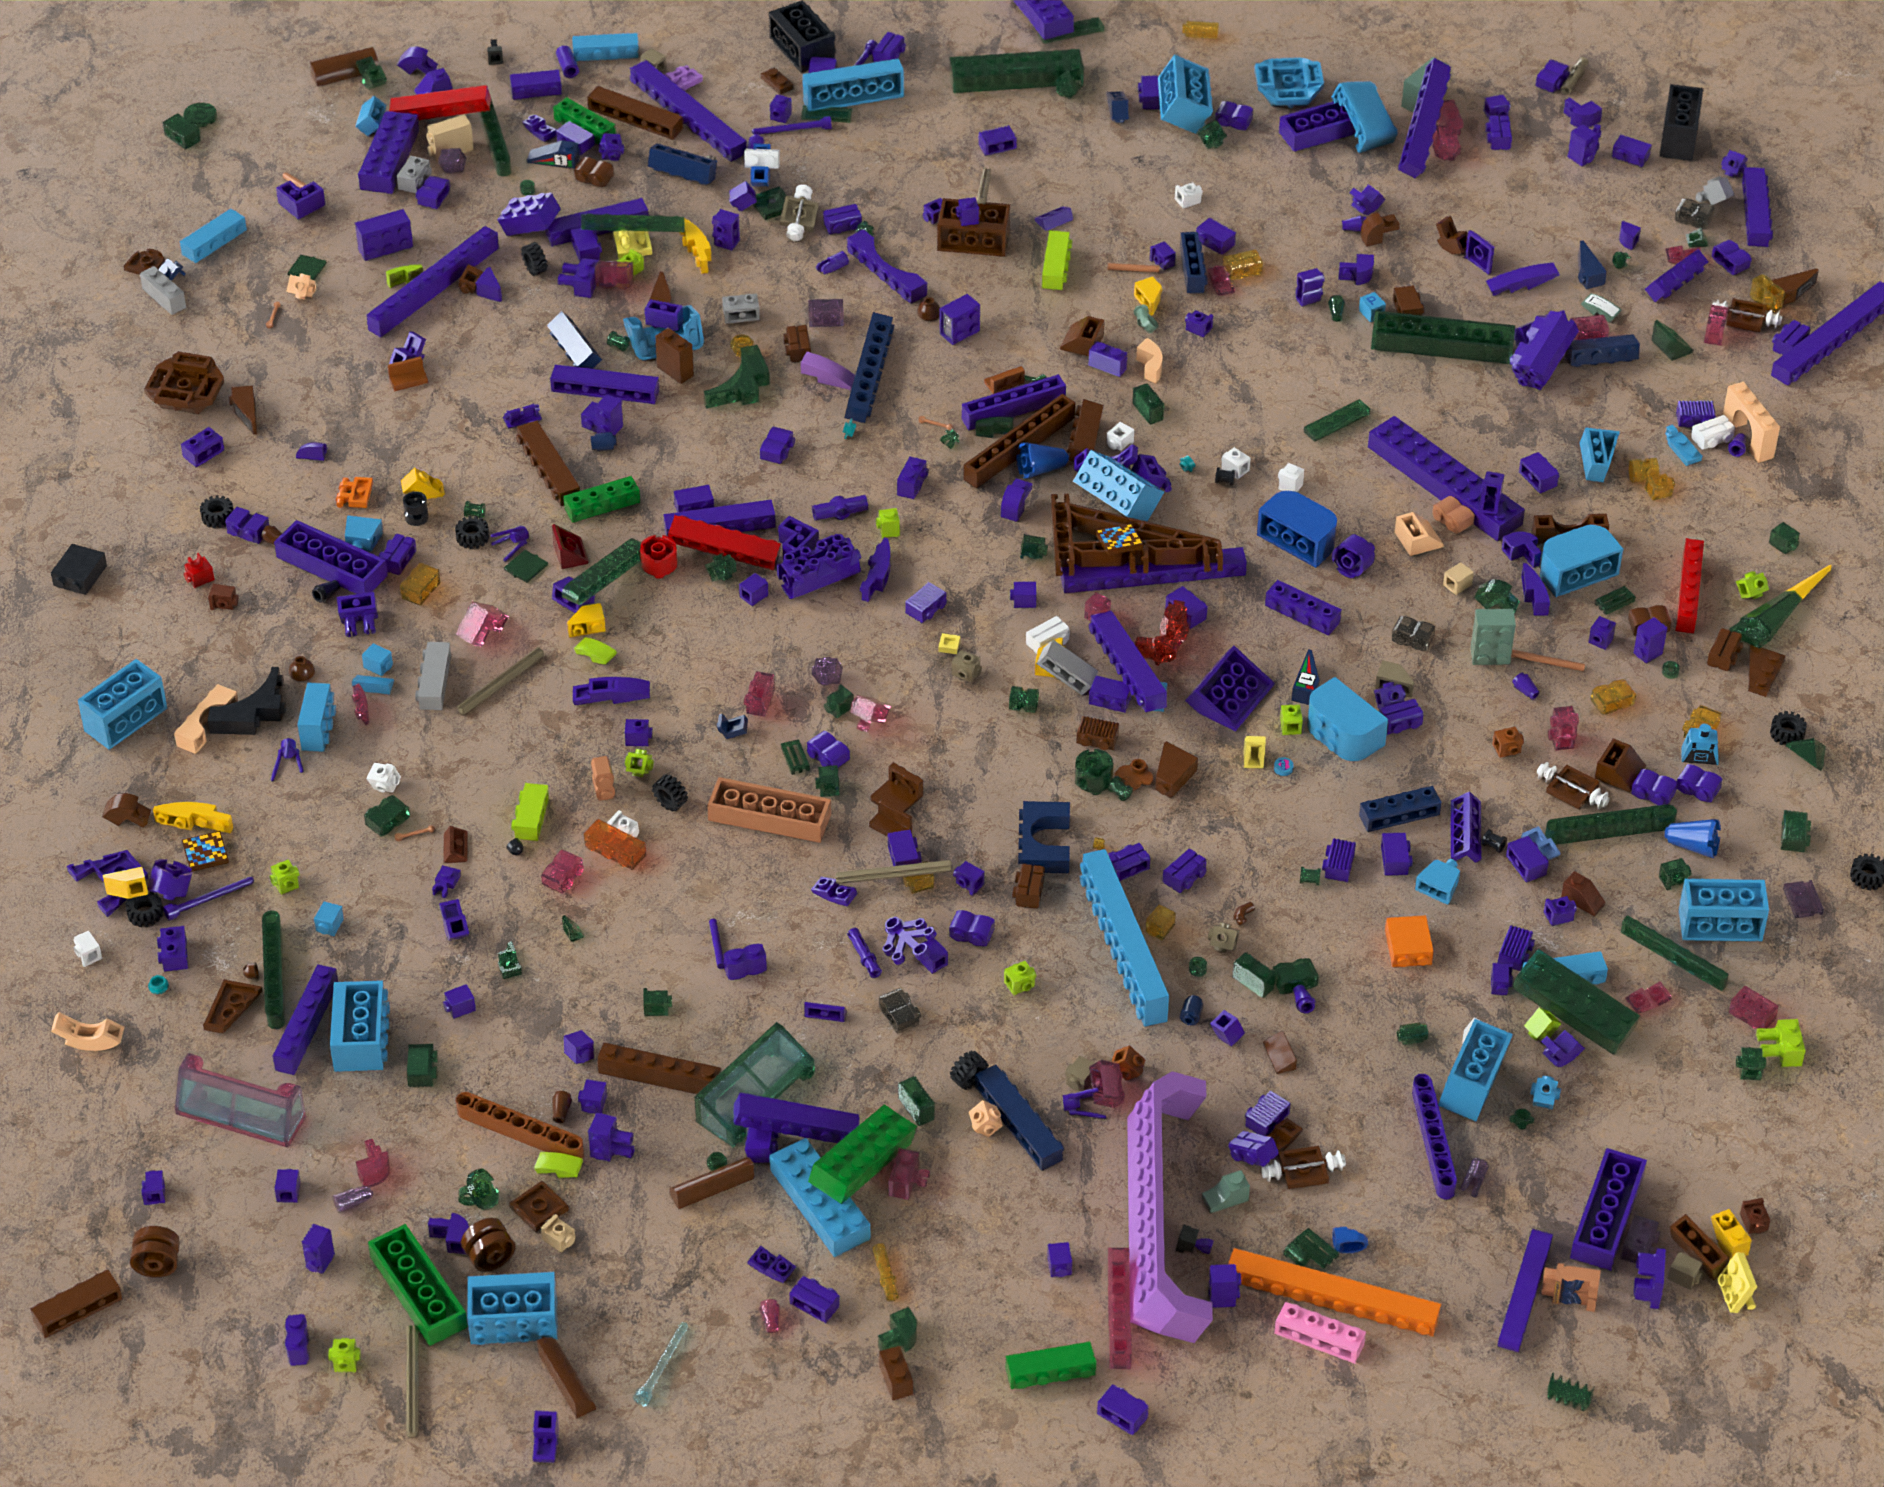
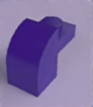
[397,46,438,75]
[1563,97,1602,127]
[1349,184,1386,215]
[1338,254,1374,285]
[389,332,426,364]
[1001,478,1032,522]
[1501,532,1542,568]
[439,899,470,941]
[1541,1030,1585,1067]
[428,1213,469,1254]
[532,1411,559,1463]

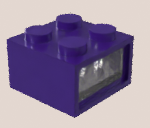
[940,294,980,345]

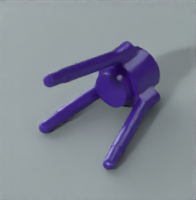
[491,525,529,562]
[271,738,304,781]
[1062,1088,1108,1119]

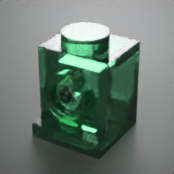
[1020,534,1048,559]
[824,684,854,718]
[1658,858,1692,891]
[643,988,672,1016]

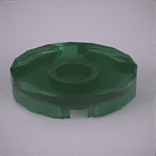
[183,102,217,128]

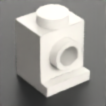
[1175,183,1202,209]
[1107,422,1134,451]
[607,810,639,845]
[74,931,102,967]

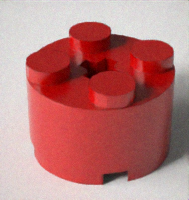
[640,535,678,579]

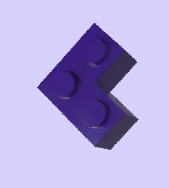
[276,180,326,220]
[581,394,623,435]
[778,516,819,560]

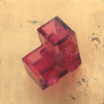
[456,601,509,647]

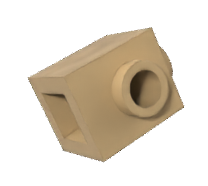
[1443,562,1474,595]

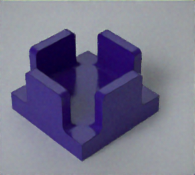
[1633,1248,1666,1309]

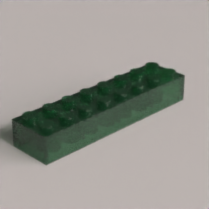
[950,49,1084,93]
[1371,311,1515,364]

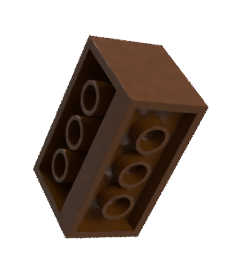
[937,198,1011,257]

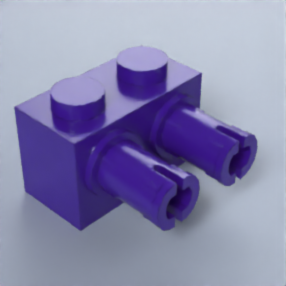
[558,258,600,298]
[337,592,379,637]
[588,1112,635,1162]

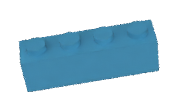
[572,33,639,61]
[180,208,247,263]
[1521,951,1608,994]

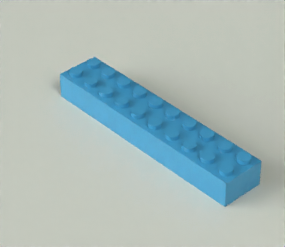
[1080,849,1169,1027]

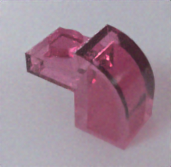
[1704,305,1729,346]
[355,1139,390,1190]

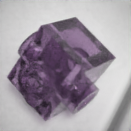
[438,148,467,173]
[812,657,843,685]

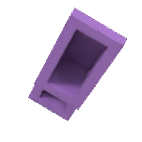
[801,352,855,390]

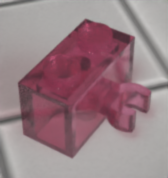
[595,261,634,289]
[850,695,891,732]
[888,1148,930,1200]

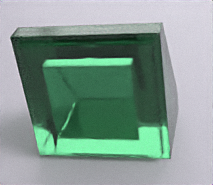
[1686,228,1709,248]
[562,915,584,942]

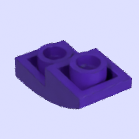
[522,115,556,142]
[811,876,858,906]
[747,1245,796,1283]

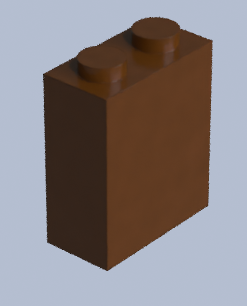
[655,328,694,384]

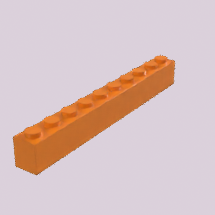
[1228,1248,1441,1336]

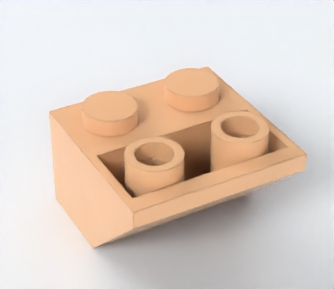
[1395,512,1444,556]

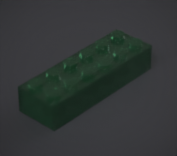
[1512,949,1640,1055]

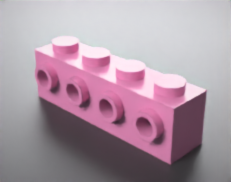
[1274,1302,1366,1363]

